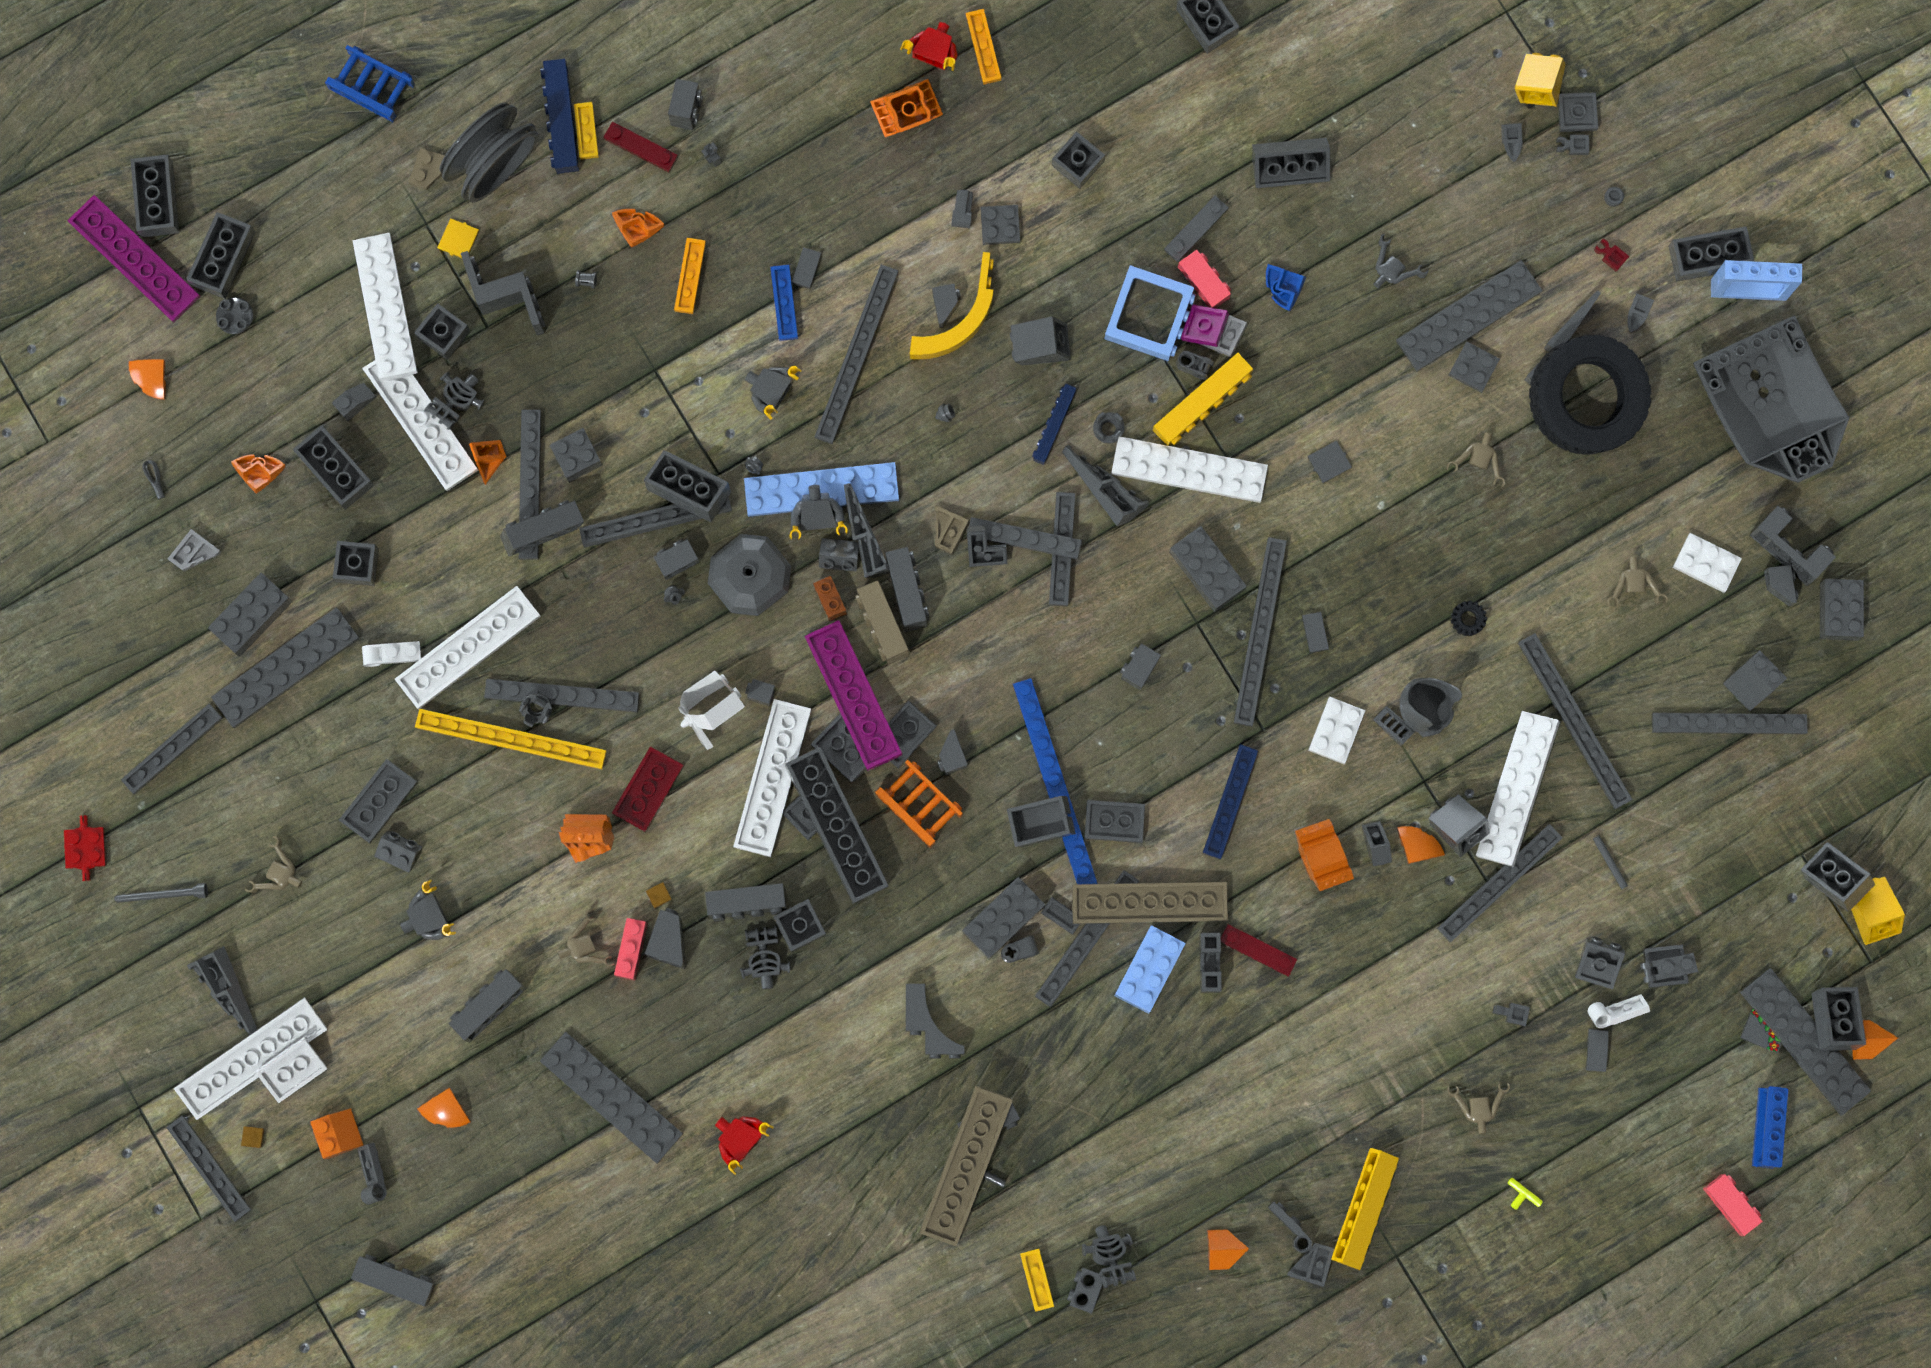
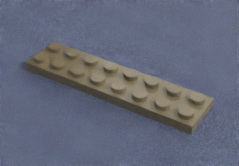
[1072,882,1228,924]
[919,1085,1013,1247]

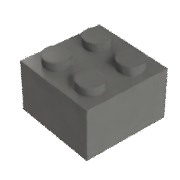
[668,79,703,130]
[1052,131,1105,189]
[414,303,470,360]
[550,428,603,483]
[333,541,379,586]
[774,899,826,953]

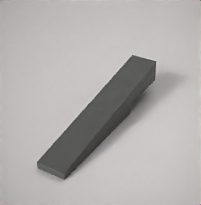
[1524,290,1601,385]

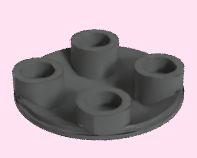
[216,297,253,334]

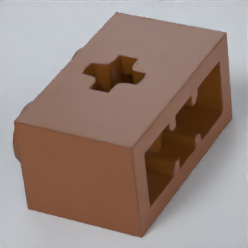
[813,576,847,622]

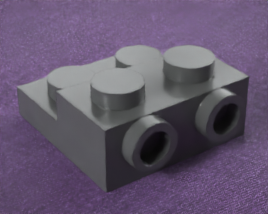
[1575,937,1625,989]

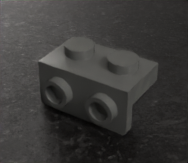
[819,538,859,571]
[374,831,422,873]

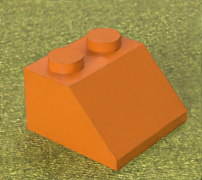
[310,1109,364,1159]

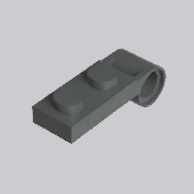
[357,1143,387,1205]
[1267,1202,1312,1253]

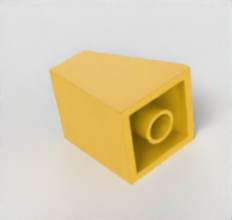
[1515,53,1565,107]
[1851,876,1905,945]

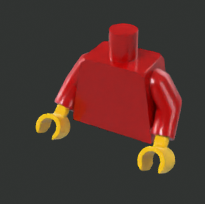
[900,22,958,71]
[715,1116,774,1175]

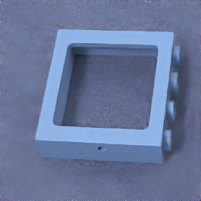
[1711,260,1802,301]
[1104,265,1196,361]

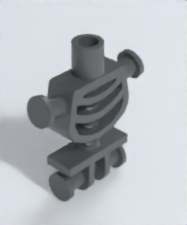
[424,372,484,430]
[740,926,790,989]
[1082,1225,1136,1288]

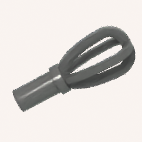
[142,460,165,500]

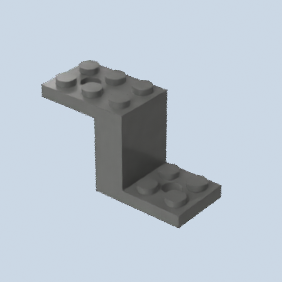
[461,251,546,336]

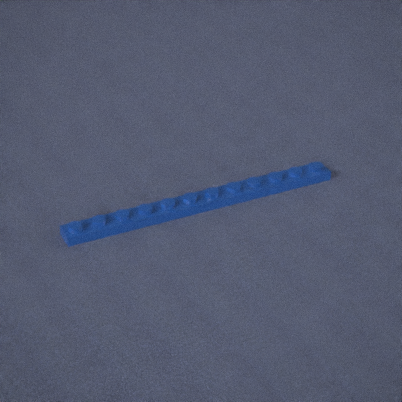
[1013,678,1097,884]

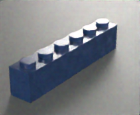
[540,59,579,174]

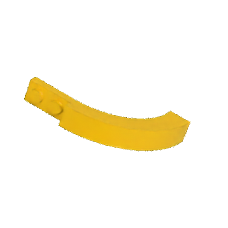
[910,252,994,359]

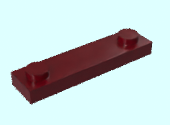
[603,121,678,173]
[1221,924,1297,977]

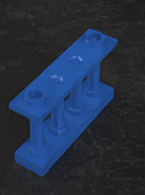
[325,45,415,122]

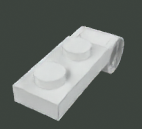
[362,641,421,667]
[1588,994,1650,1028]

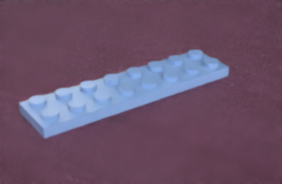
[744,462,899,517]

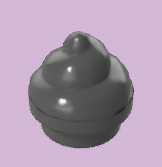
[935,403,955,422]

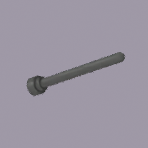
[114,883,208,903]

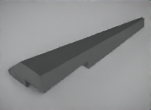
[1062,445,1150,526]
[844,483,889,578]
[187,946,257,1035]

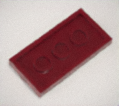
[612,747,684,833]

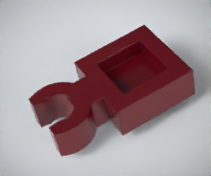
[1594,239,1629,272]

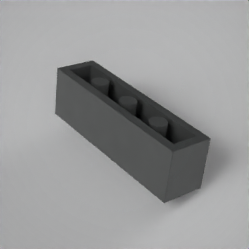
[351,1254,436,1306]

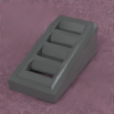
[1373,706,1415,746]

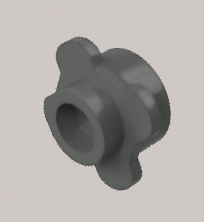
[745,456,763,475]
[664,585,685,605]

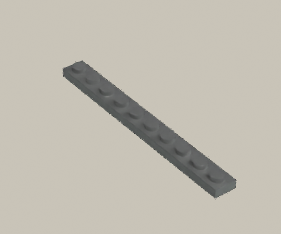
[815,264,899,445]
[1234,537,1287,727]
[1518,633,1632,810]

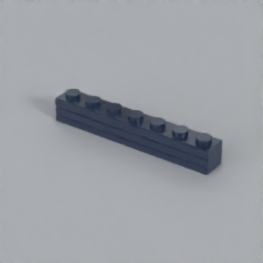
[1032,384,1076,465]

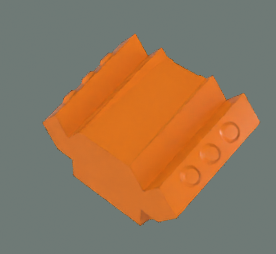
[870,79,943,137]
[559,814,614,863]
[1295,819,1354,891]

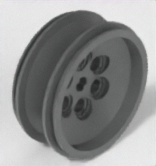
[439,102,539,203]

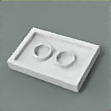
[1672,533,1742,593]
[1308,697,1365,764]
[255,1037,327,1103]

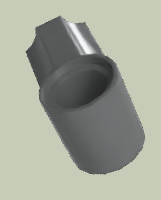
[951,190,973,229]

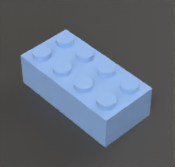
[1114,925,1186,1014]

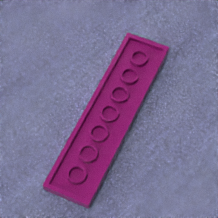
[67,195,201,323]
[805,620,902,771]

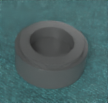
[1604,187,1624,207]

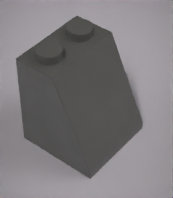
[1010,316,1071,366]
[1723,650,1787,711]
[1429,794,1490,857]
[645,908,686,969]

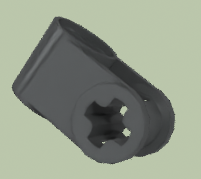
[1176,351,1214,380]
[1001,935,1040,963]

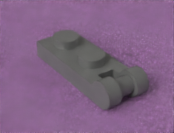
[1640,953,1698,983]

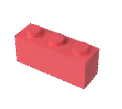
[1178,250,1231,309]
[614,918,648,981]
[1703,1174,1763,1236]

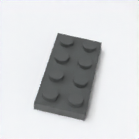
[339,759,418,844]

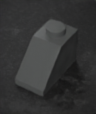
[932,284,961,329]
[332,383,376,422]
[937,729,968,775]
[1362,821,1392,866]

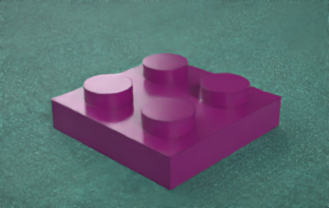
[1181,305,1229,347]

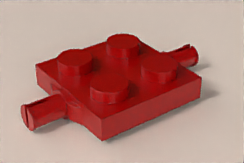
[64,815,106,881]

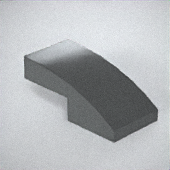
[1585,1028,1608,1072]

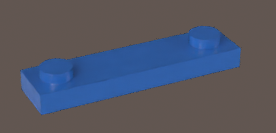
[770,265,798,341]

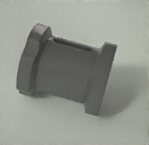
[575,270,597,289]

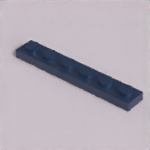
[1202,744,1258,860]

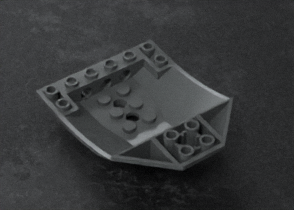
[1693,315,1850,483]

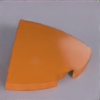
[612,209,664,248]
[129,359,166,400]
[231,454,285,494]
[1397,826,1445,864]
[417,1088,471,1128]

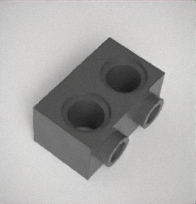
[1067,1268,1102,1314]

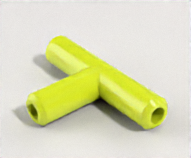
[1508,1178,1543,1210]

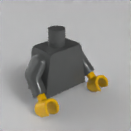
[745,366,802,420]
[789,485,848,540]
[400,880,456,941]

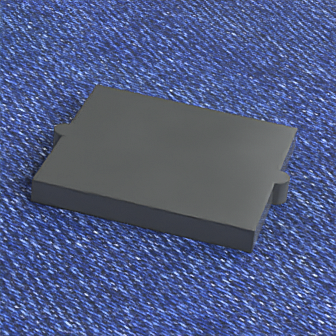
[1308,441,1352,483]

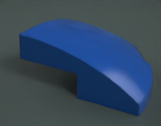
[1266,264,1306,311]

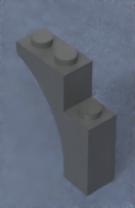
[906,984,964,1059]

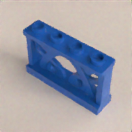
[1752,1086,1788,1169]

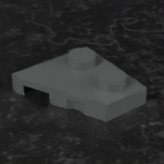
[1287,1243,1334,1287]

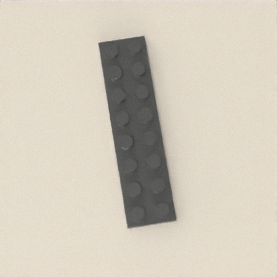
[1396,260,1543,372]
[211,607,360,729]
[1740,968,1871,1116]
[540,1032,683,1164]

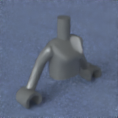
[1373,234,1429,288]

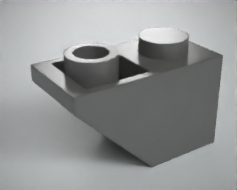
[1764,565,1798,606]

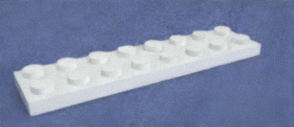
[353,233,418,381]
[363,360,478,491]
[1111,437,1268,503]
[395,586,541,710]
[733,699,811,857]
[1476,711,1560,867]
[174,997,327,1120]

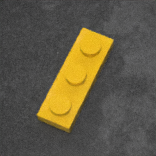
[574,102,599,160]
[1020,1249,1054,1312]

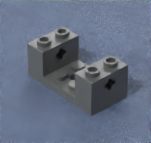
[1750,506,1836,586]

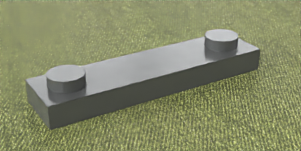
[1164,196,1229,263]

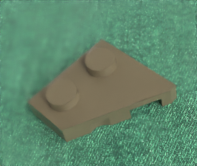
[408,148,445,190]
[935,506,970,555]

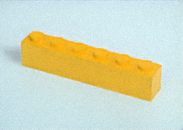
[1153,353,1253,446]
[1331,1148,1399,1270]

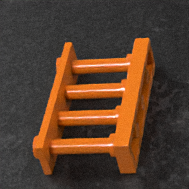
[875,760,963,848]

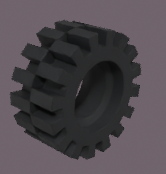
[1450,601,1487,636]

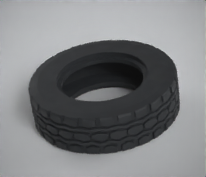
[1529,335,1651,455]

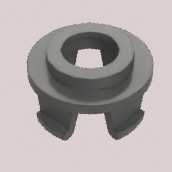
[1093,412,1124,444]
[519,694,552,727]

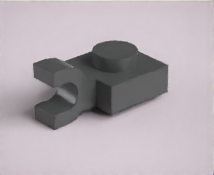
[701,142,722,167]
[1492,1003,1530,1026]

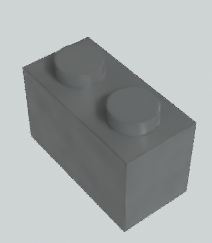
[654,539,700,580]
[1120,643,1161,690]

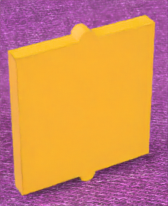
[437,218,479,258]

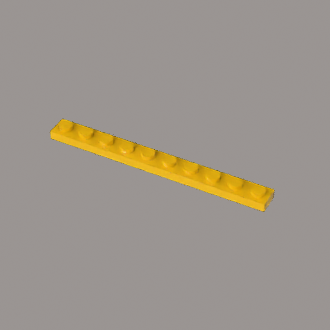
[415,709,607,770]

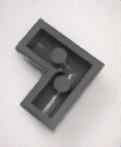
[967,526,1007,567]

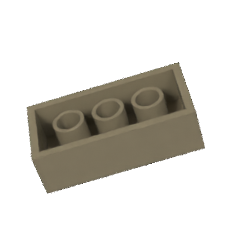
[855,580,909,665]

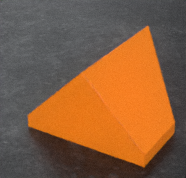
[469,440,506,485]
[1852,1020,1898,1060]
[1207,1230,1249,1270]

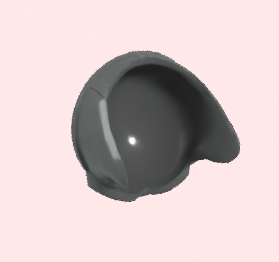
[1399,678,1462,737]

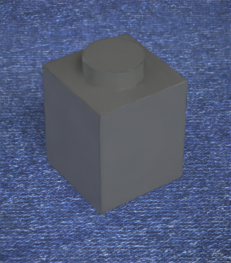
[745,679,776,707]

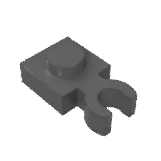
[1556,135,1589,155]

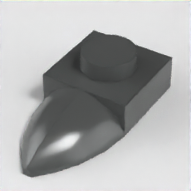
[1501,123,1522,162]
[1627,293,1654,332]

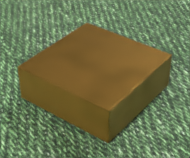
[646,882,672,909]
[241,1126,264,1148]

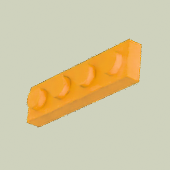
[966,9,1001,85]
[674,238,706,314]

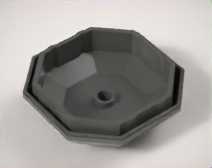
[708,534,791,616]

